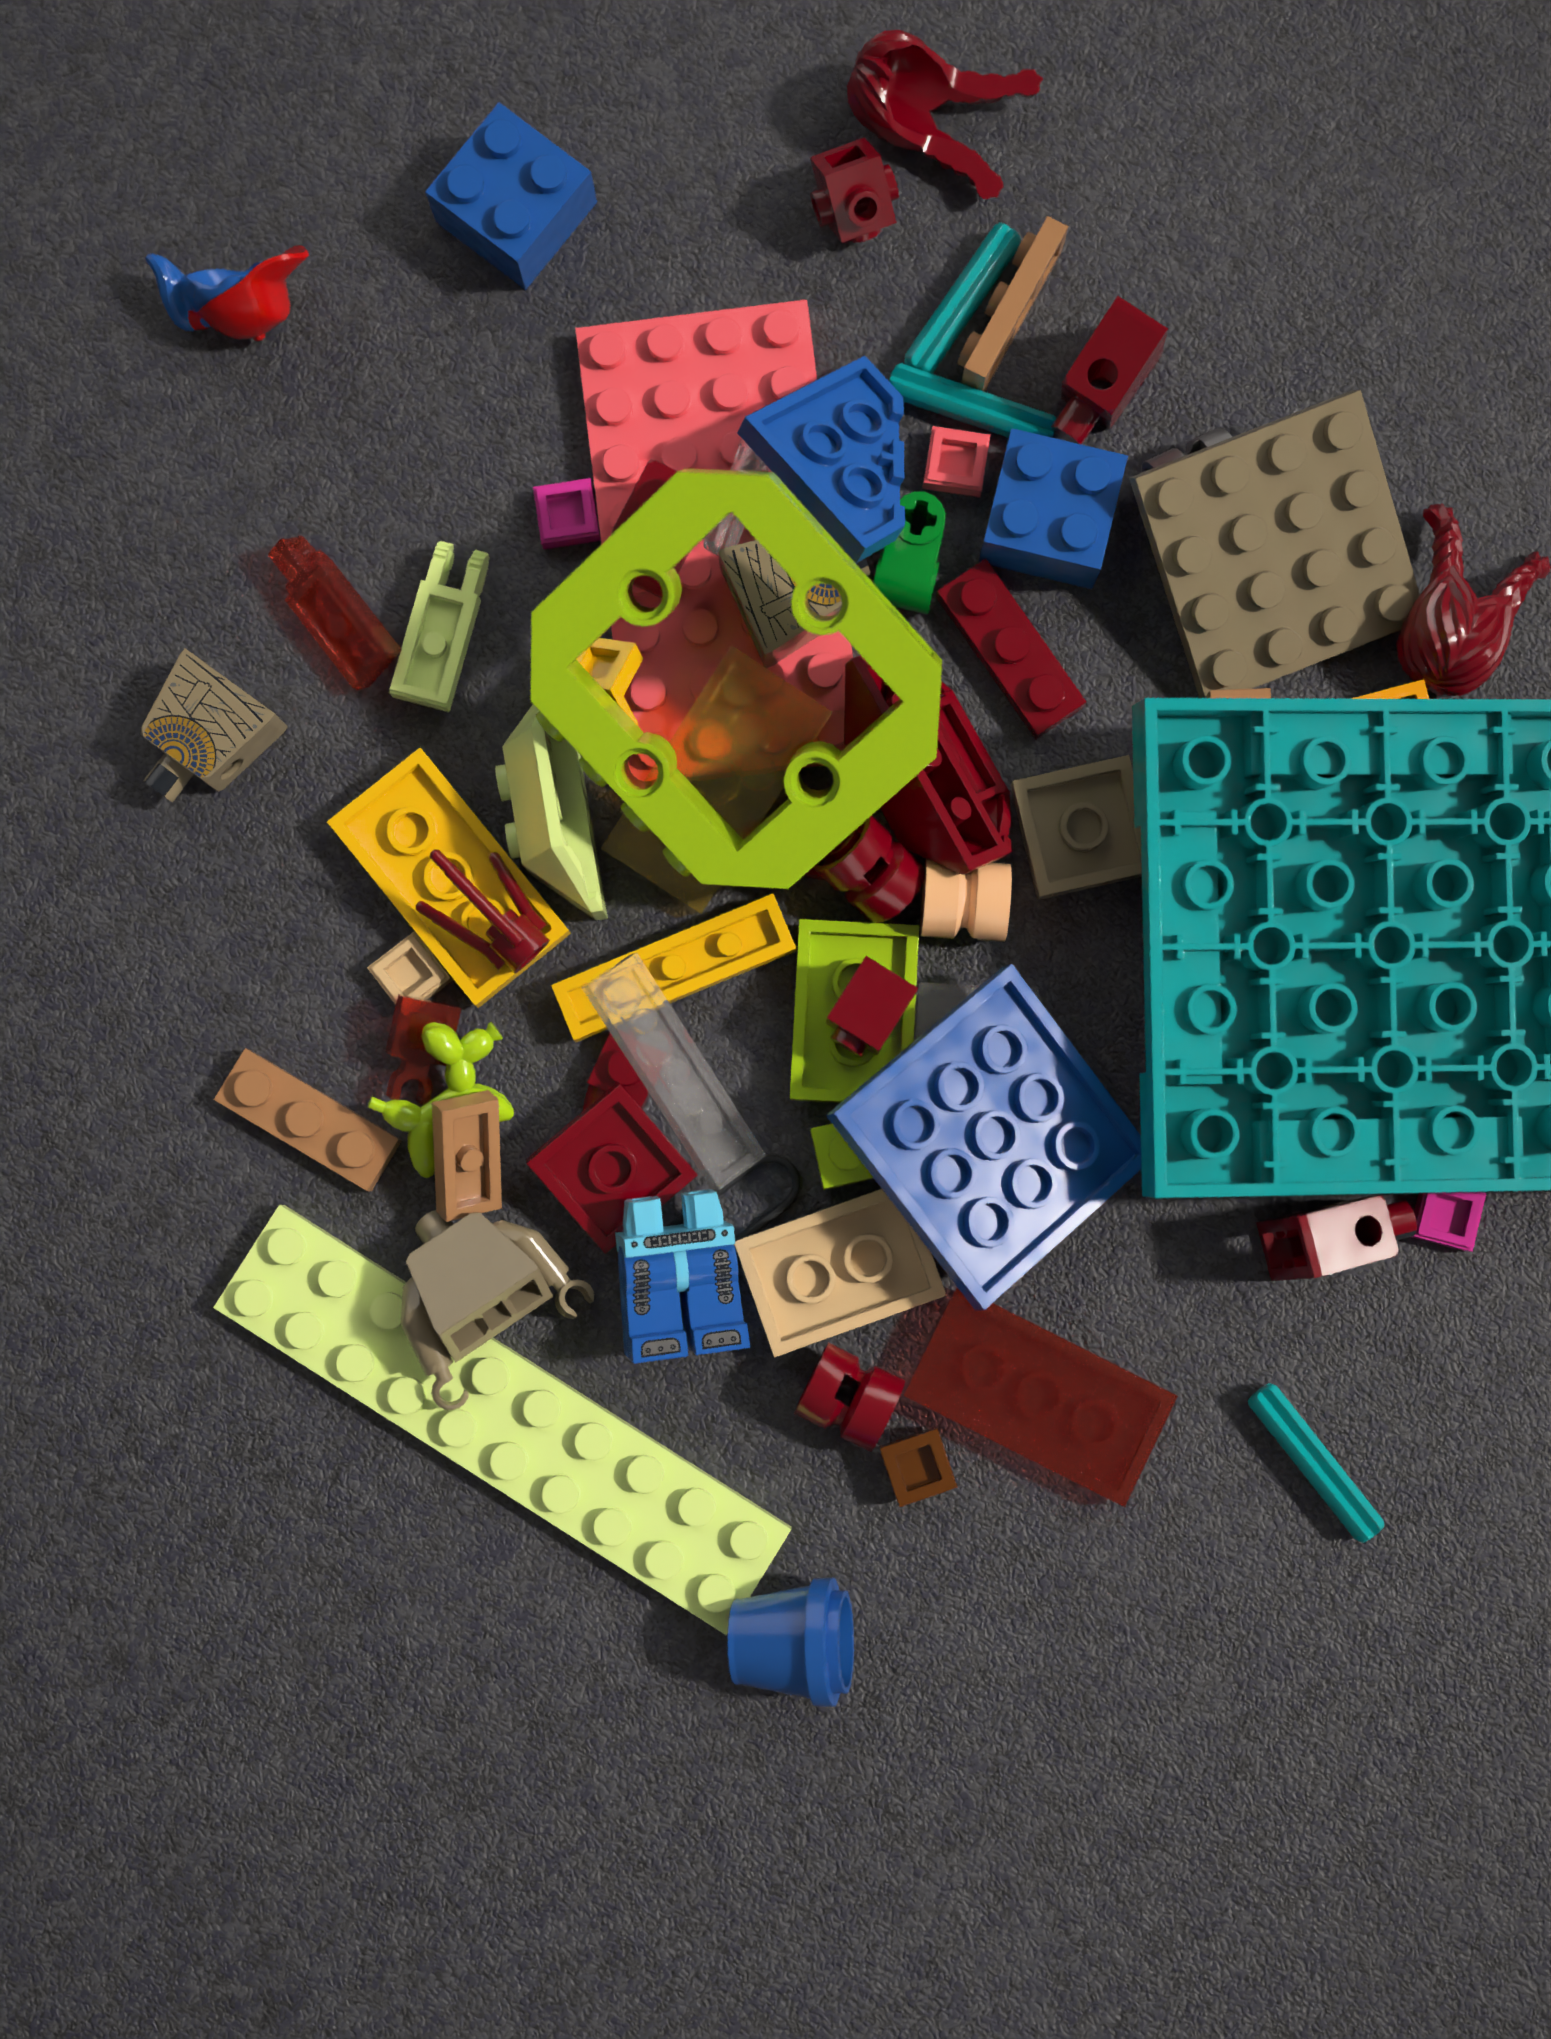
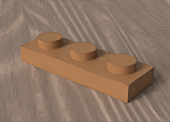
[957,216,1068,392]
[214,1048,402,1192]

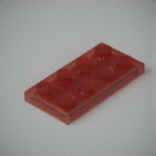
[903,1286,1178,1507]

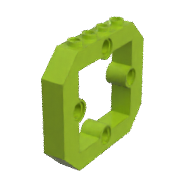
[531,468,942,889]

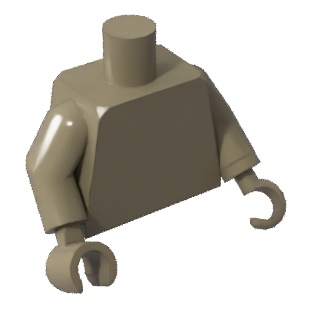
[401,1210,594,1410]

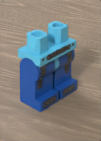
[615,1189,750,1364]

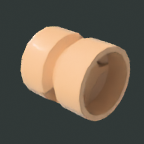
[920,858,1012,942]

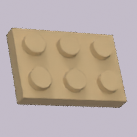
[734,1189,947,1357]

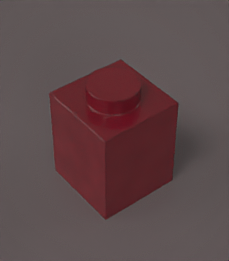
[826,956,918,1057]

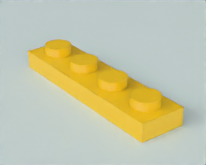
[551,894,796,1042]

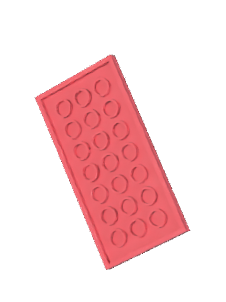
[575,299,853,782]

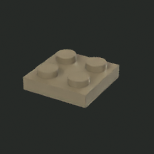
[1010,755,1142,900]

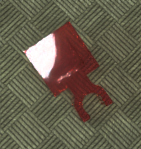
[385,994,461,1105]

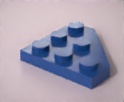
[737,356,905,563]

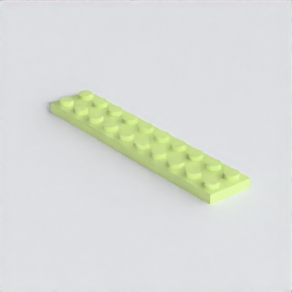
[213,1205,791,1635]

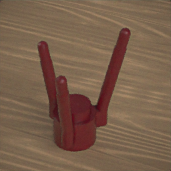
[415,849,550,974]

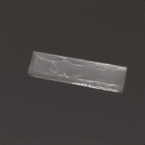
[581,953,767,1190]

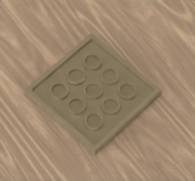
[1129,390,1420,698]

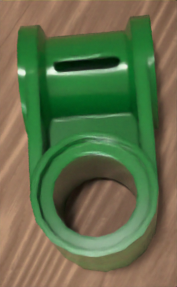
[873,491,945,615]

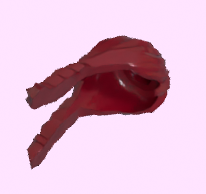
[847,30,1043,200]
[1396,503,1551,697]

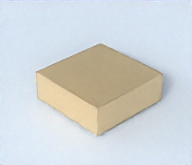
[367,931,453,1016]

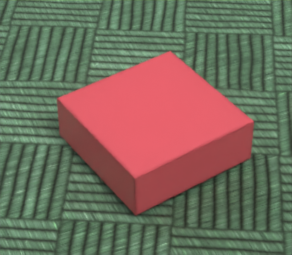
[923,426,990,498]

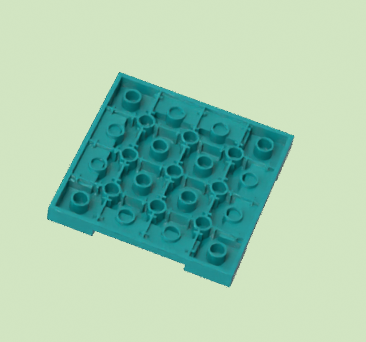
[1132,698,1551,1198]

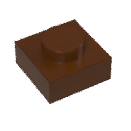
[879,1427,958,1507]

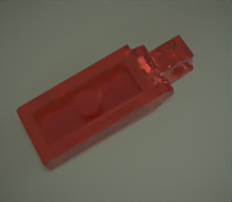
[268,535,402,690]

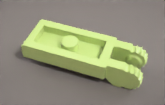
[389,541,489,712]

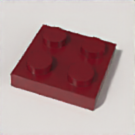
[526,1081,698,1254]

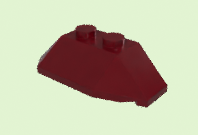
[844,655,1012,875]

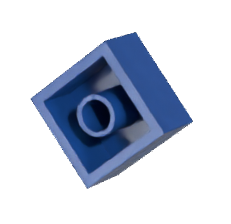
[425,102,597,290]
[978,428,1128,589]

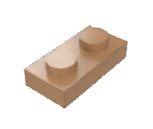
[432,1090,502,1222]

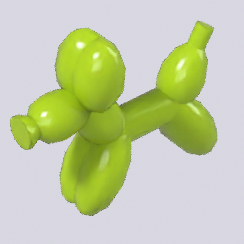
[367,1022,514,1178]

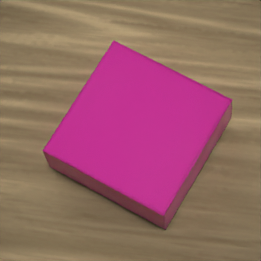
[533,478,601,549]
[1411,1192,1487,1252]

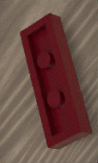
[936,558,1087,739]

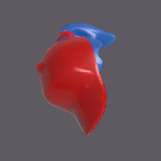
[145,245,309,341]

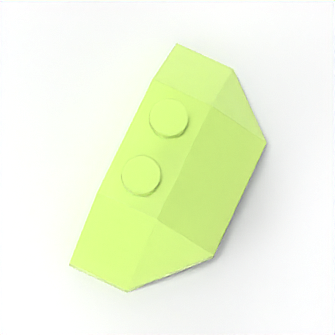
[495,704,608,921]

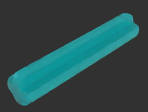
[904,223,1021,374]
[889,363,1057,438]
[1248,1383,1385,1543]

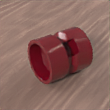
[813,815,925,923]
[794,1342,906,1452]

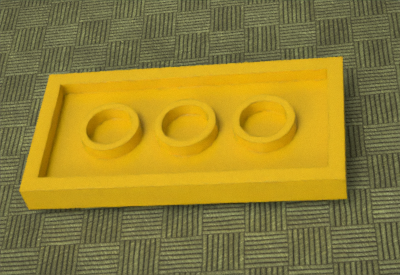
[327,747,571,1008]

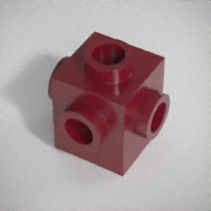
[810,137,899,243]

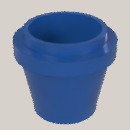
[728,1578,854,1707]

